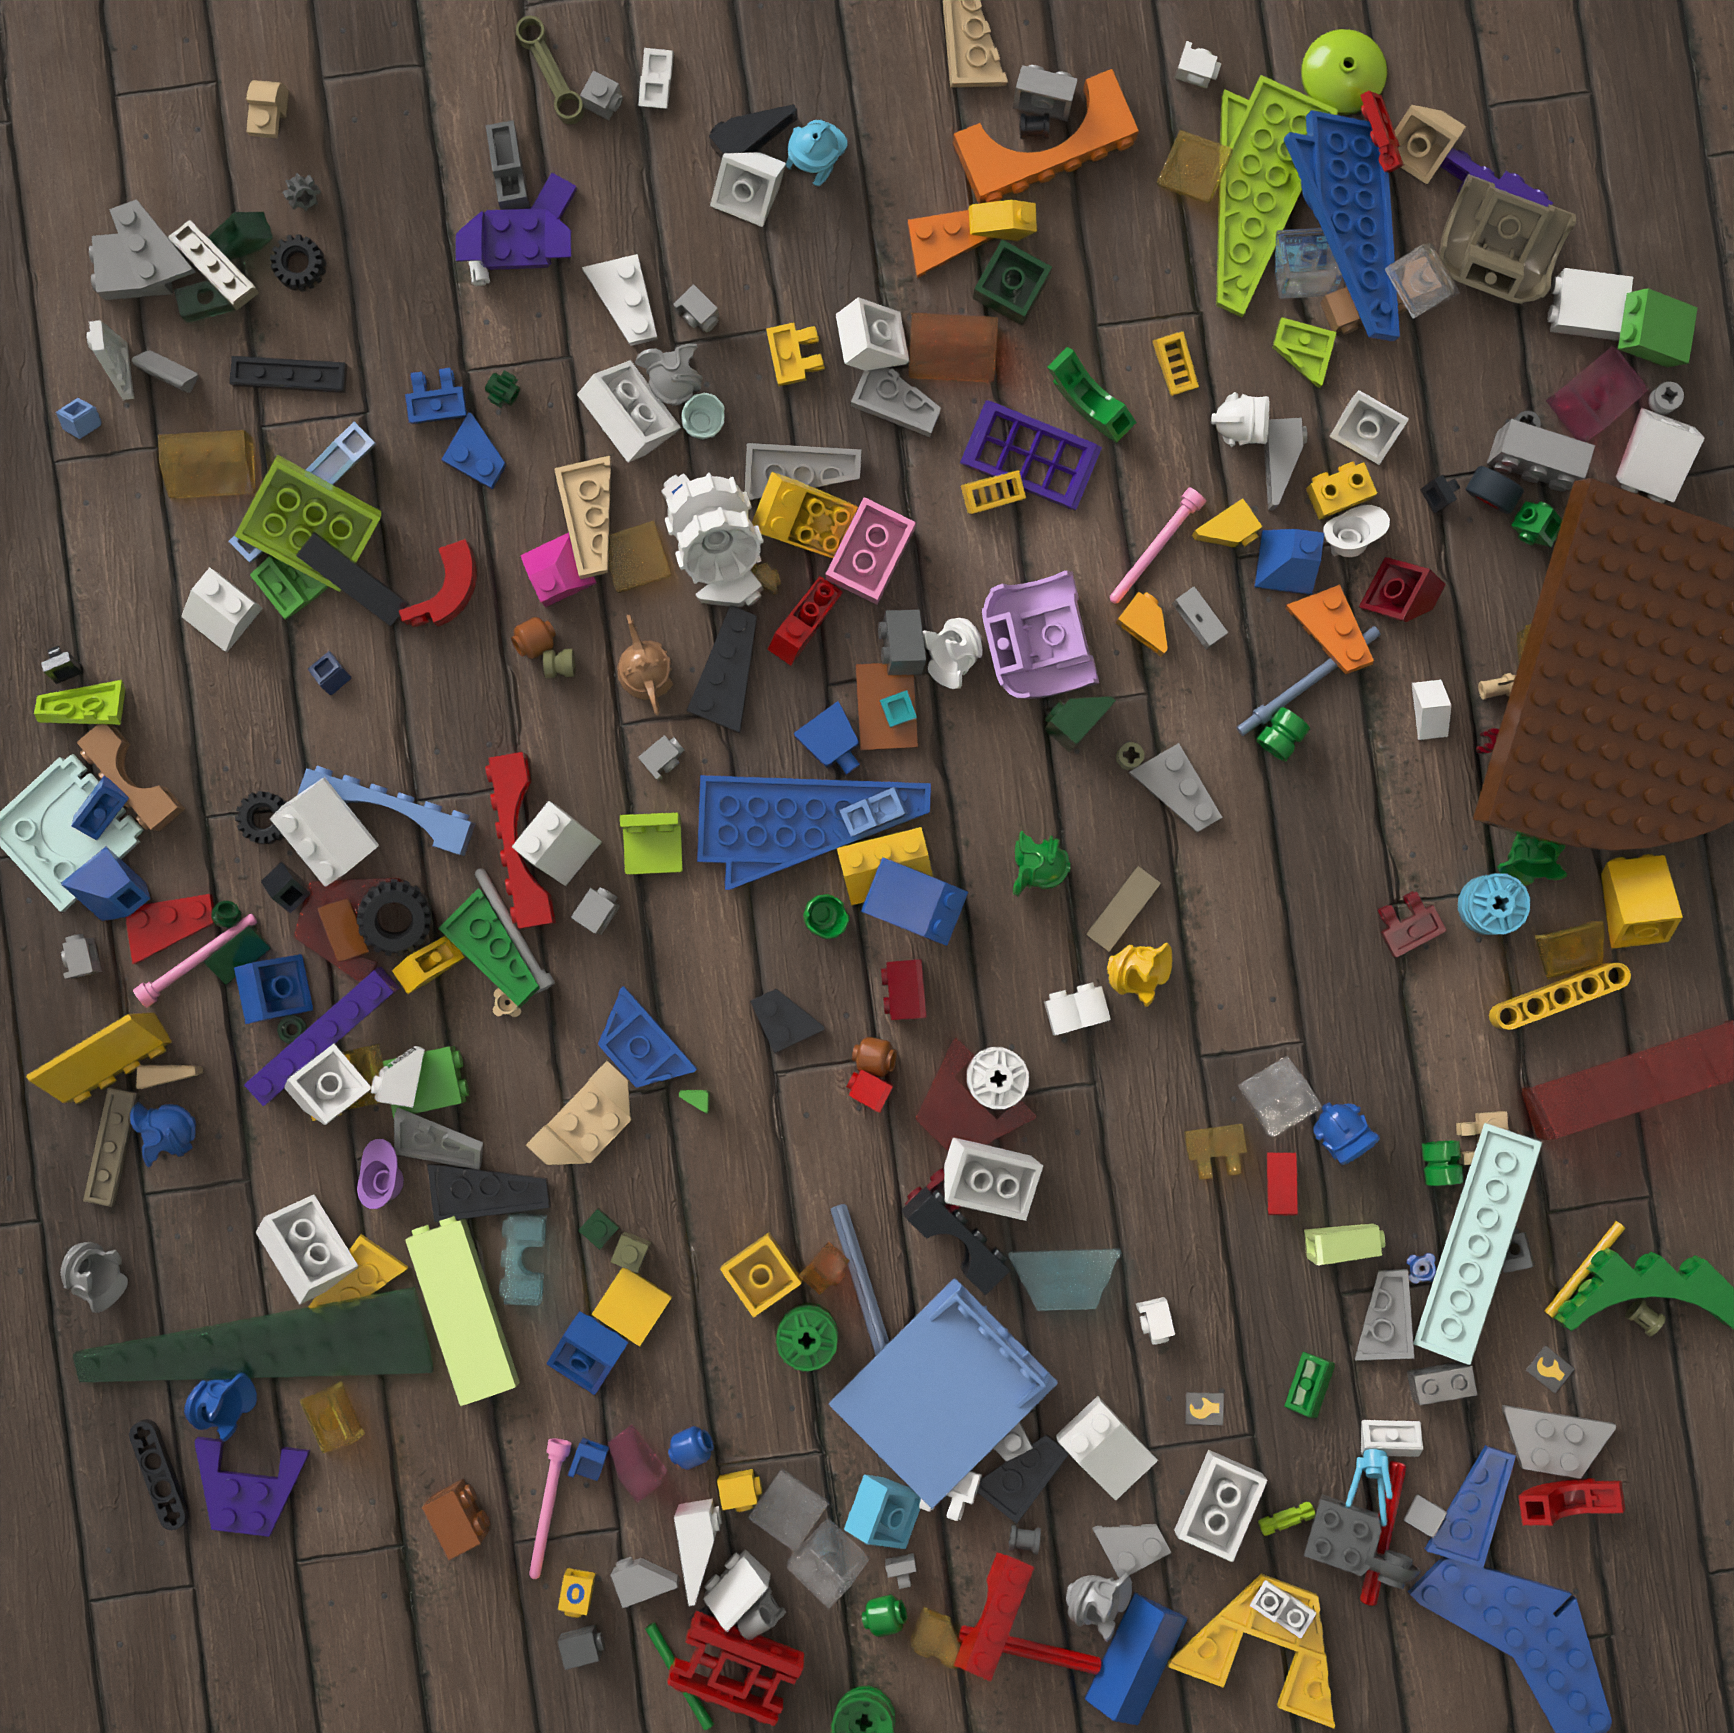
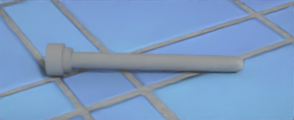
[475,868,555,994]

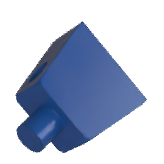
[793,701,860,775]

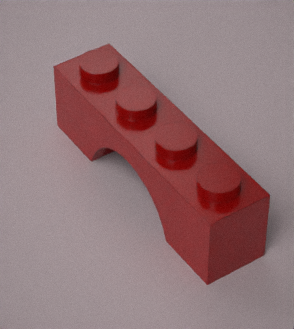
[954,1552,1034,1681]

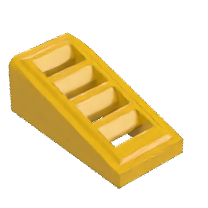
[1152,331,1199,396]
[961,470,1026,514]

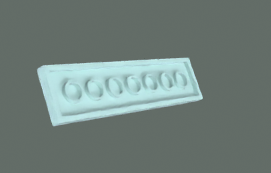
[1413,1123,1543,1365]

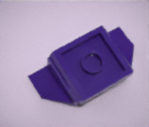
[456,208,571,270]

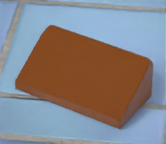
[318,898,369,962]

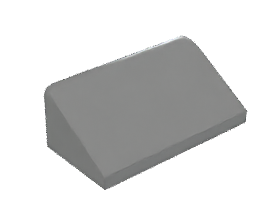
[131,350,198,393]

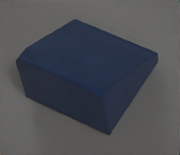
[308,651,351,695]

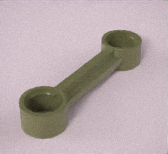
[516,16,585,124]

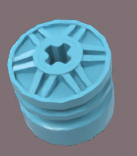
[1458,873,1530,935]

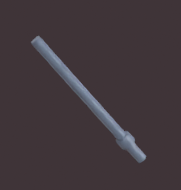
[1236,626,1381,736]

